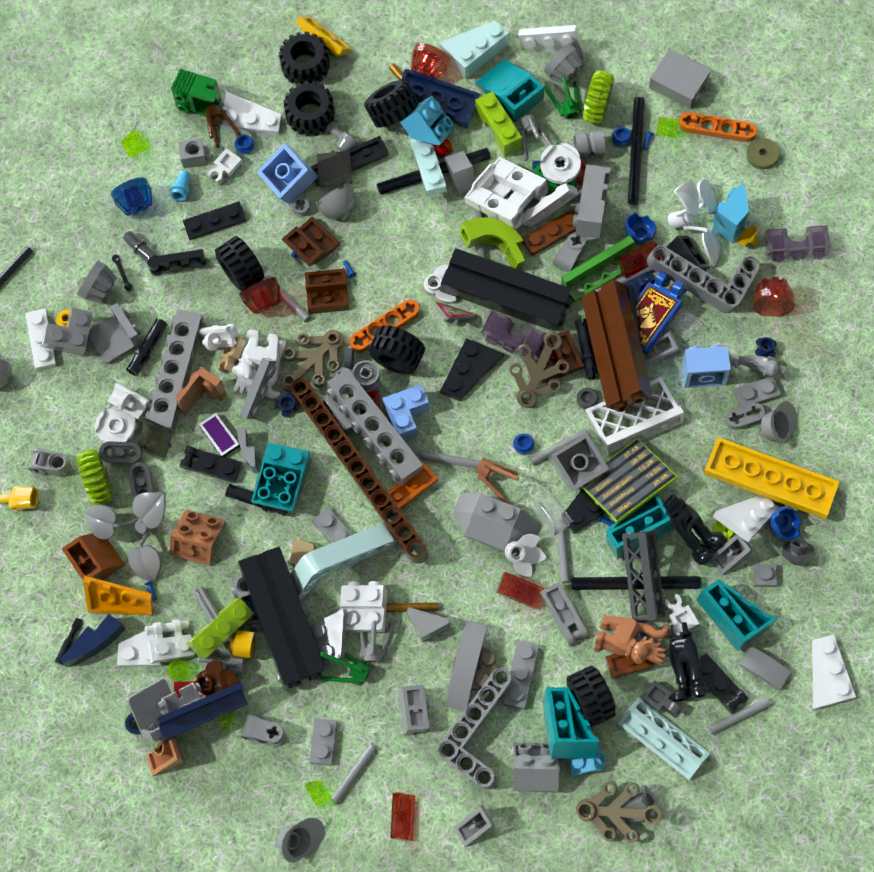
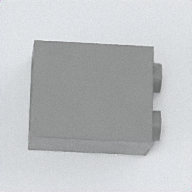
[649,49,712,109]

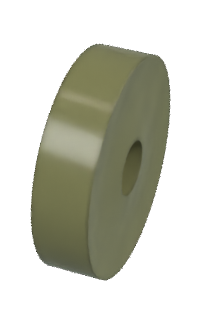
[746,138,779,169]

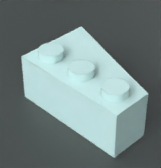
[439,21,509,80]

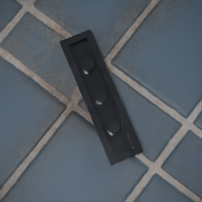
[310,136,389,187]

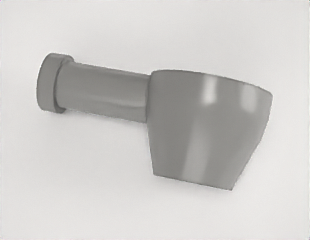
[326,123,359,152]

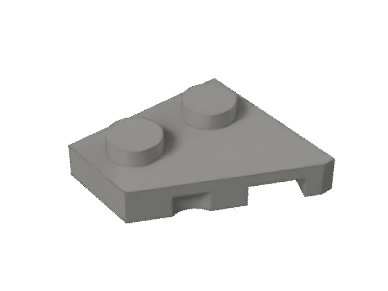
[310,609,348,667]

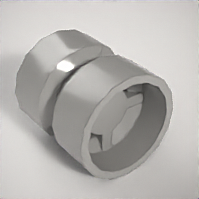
[573,130,606,159]
[352,360,380,392]

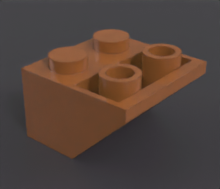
[61,533,125,580]

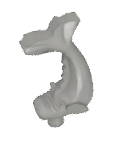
[729,353,786,378]

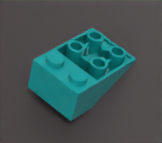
[475,59,544,122]
[251,442,311,512]

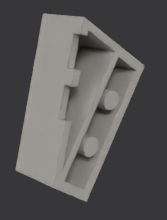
[572,164,610,239]

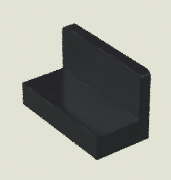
[666,235,710,278]

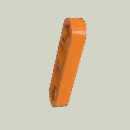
[679,112,757,142]
[350,300,419,353]

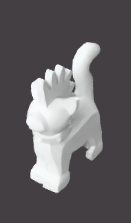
[232,329,286,399]

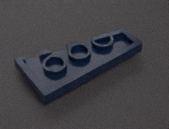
[401,68,480,129]

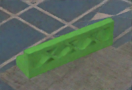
[561,236,643,303]

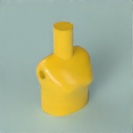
[0,486,39,511]

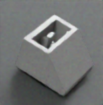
[513,742,559,792]

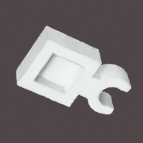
[207,148,243,185]
[664,594,699,631]

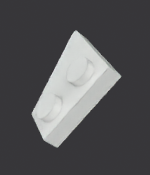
[117,631,163,667]

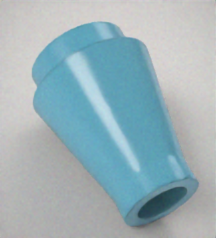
[170,171,191,202]

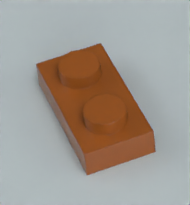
[605,654,654,679]

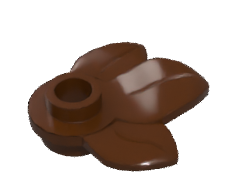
[196,660,238,695]

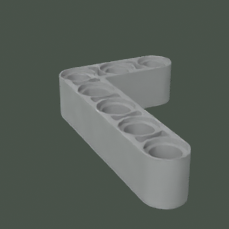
[647,246,760,313]
[438,668,513,789]

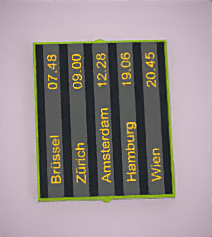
[581,438,678,524]

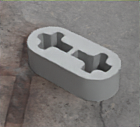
[725,403,765,430]

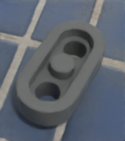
[99,441,142,463]
[128,462,154,499]

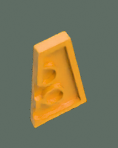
[83,576,154,615]

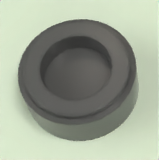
[344,347,354,368]
[577,388,598,409]

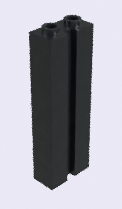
[440,248,573,332]
[238,546,325,689]

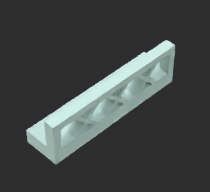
[618,698,710,780]

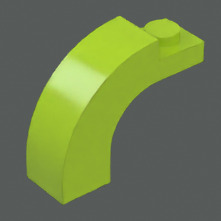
[459,217,525,270]

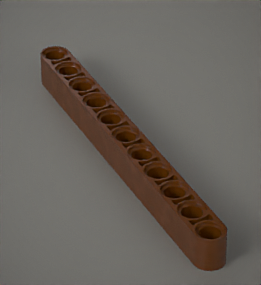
[291,378,428,564]

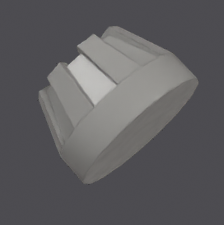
[544,43,585,84]
[77,260,117,303]

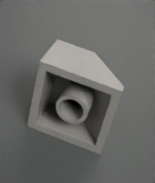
[548,433,609,491]

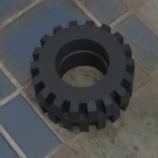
[279,32,330,84]
[364,80,419,128]
[284,81,335,136]
[215,236,264,292]
[368,325,426,375]
[567,665,616,728]

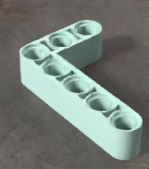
[291,523,397,600]

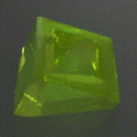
[656,116,679,138]
[120,129,150,157]
[219,711,236,731]
[305,780,331,807]

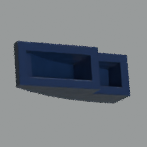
[60,614,126,667]

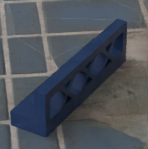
[156,682,248,741]

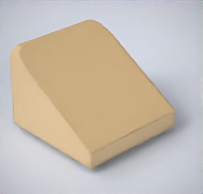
[289,539,316,565]

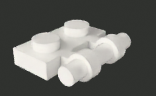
[145,619,195,664]

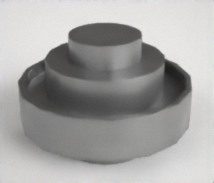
[782,539,815,566]

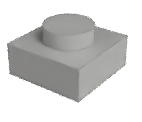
[753,564,777,587]

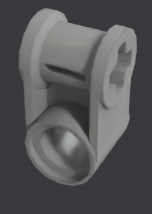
[553,232,586,272]
[27,448,71,477]
[241,715,286,747]

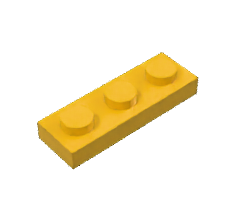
[296,16,352,56]

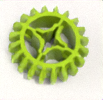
[583,71,614,125]
[77,449,113,506]

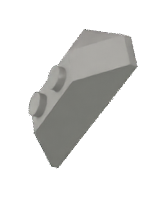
[453,493,541,552]

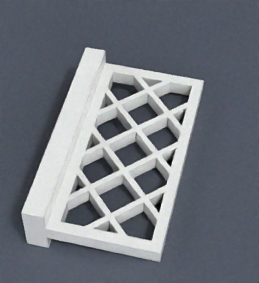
[585,377,684,455]

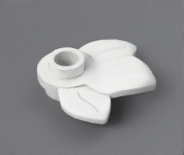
[424,265,456,303]
[505,534,546,577]

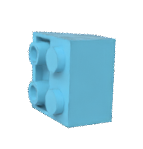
[400,95,455,145]
[713,183,749,243]

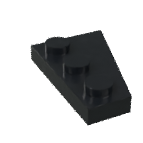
[440,338,504,401]

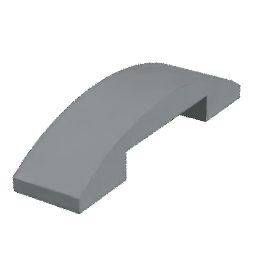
[445,620,488,711]

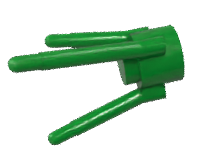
[543,77,581,119]
[320,652,370,685]

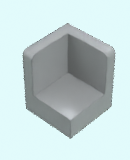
[621,785,658,823]

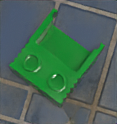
[171,68,222,117]

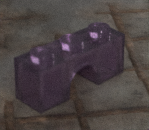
[764,225,831,262]
[481,310,550,361]

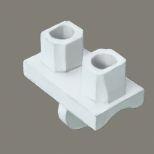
[198,324,238,351]
[108,383,149,419]

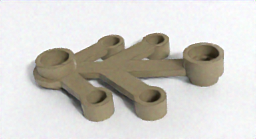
[281,330,343,392]
[509,331,569,407]
[576,781,663,843]

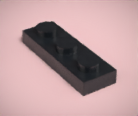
[182,201,246,240]

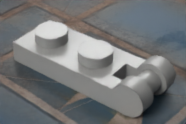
[540,582,589,646]

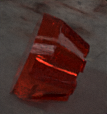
[411,43,451,79]
[239,277,281,315]
[753,277,795,317]

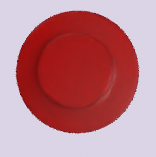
[434,139,452,157]

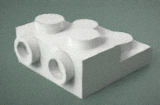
[340,581,388,632]

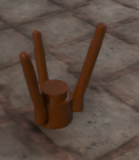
[205,105,241,148]

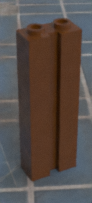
[581,279,653,412]

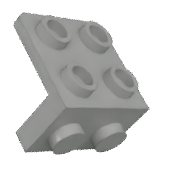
[88,303,142,364]
[127,679,171,742]

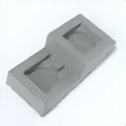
[237,427,257,473]
[738,646,791,690]

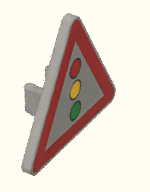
[434,302,477,326]

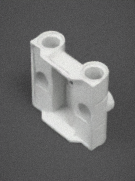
[465,157,548,229]

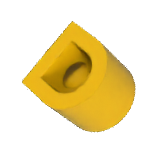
[229,630,255,659]

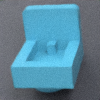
[569,749,606,776]

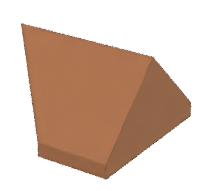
[146,736,185,776]

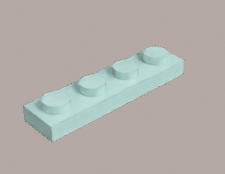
[409,135,447,196]

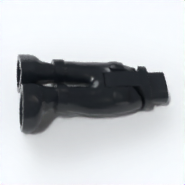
[663,494,727,565]
[669,622,711,702]

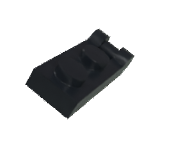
[147,249,207,276]
[179,446,242,483]
[699,653,749,714]

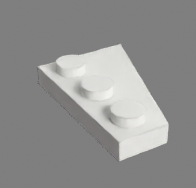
[518,25,585,58]
[220,91,282,135]
[713,495,779,542]
[812,634,856,710]

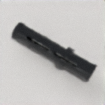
[126,318,167,376]
[575,318,599,380]
[225,484,288,516]

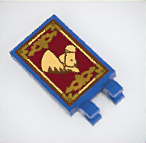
[635,271,687,354]

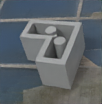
[41,307,93,356]

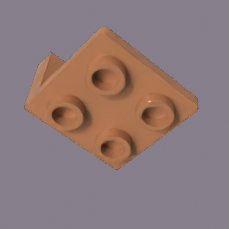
[176,367,227,416]
[169,510,225,566]

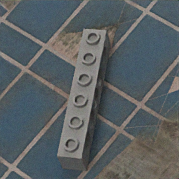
[145,310,204,434]
[326,368,423,486]

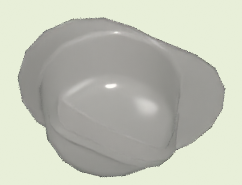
[759,401,797,444]
[275,817,325,863]

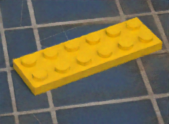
[703,437,840,520]

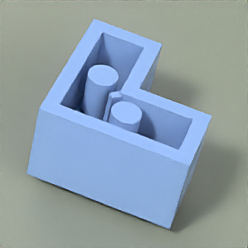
[382,384,430,441]

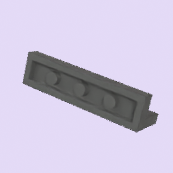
[622,530,665,621]

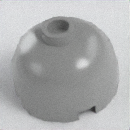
[315,182,356,220]

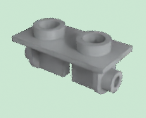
[158,682,206,715]

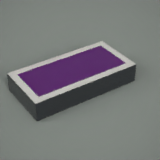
[199,413,240,457]

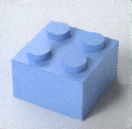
[257,143,318,205]
[682,345,730,388]

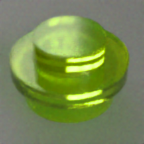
[167,659,190,681]

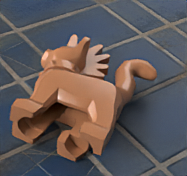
[594,615,670,664]

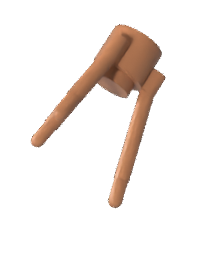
[475,457,519,505]

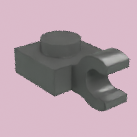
[641,680,681,718]

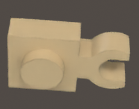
[217,337,246,373]

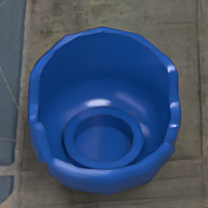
[625,212,657,243]
[770,507,802,540]

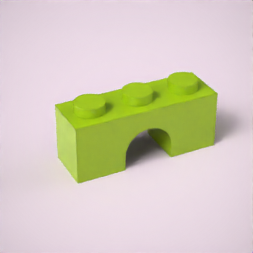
[475,91,522,157]
[186,597,254,658]

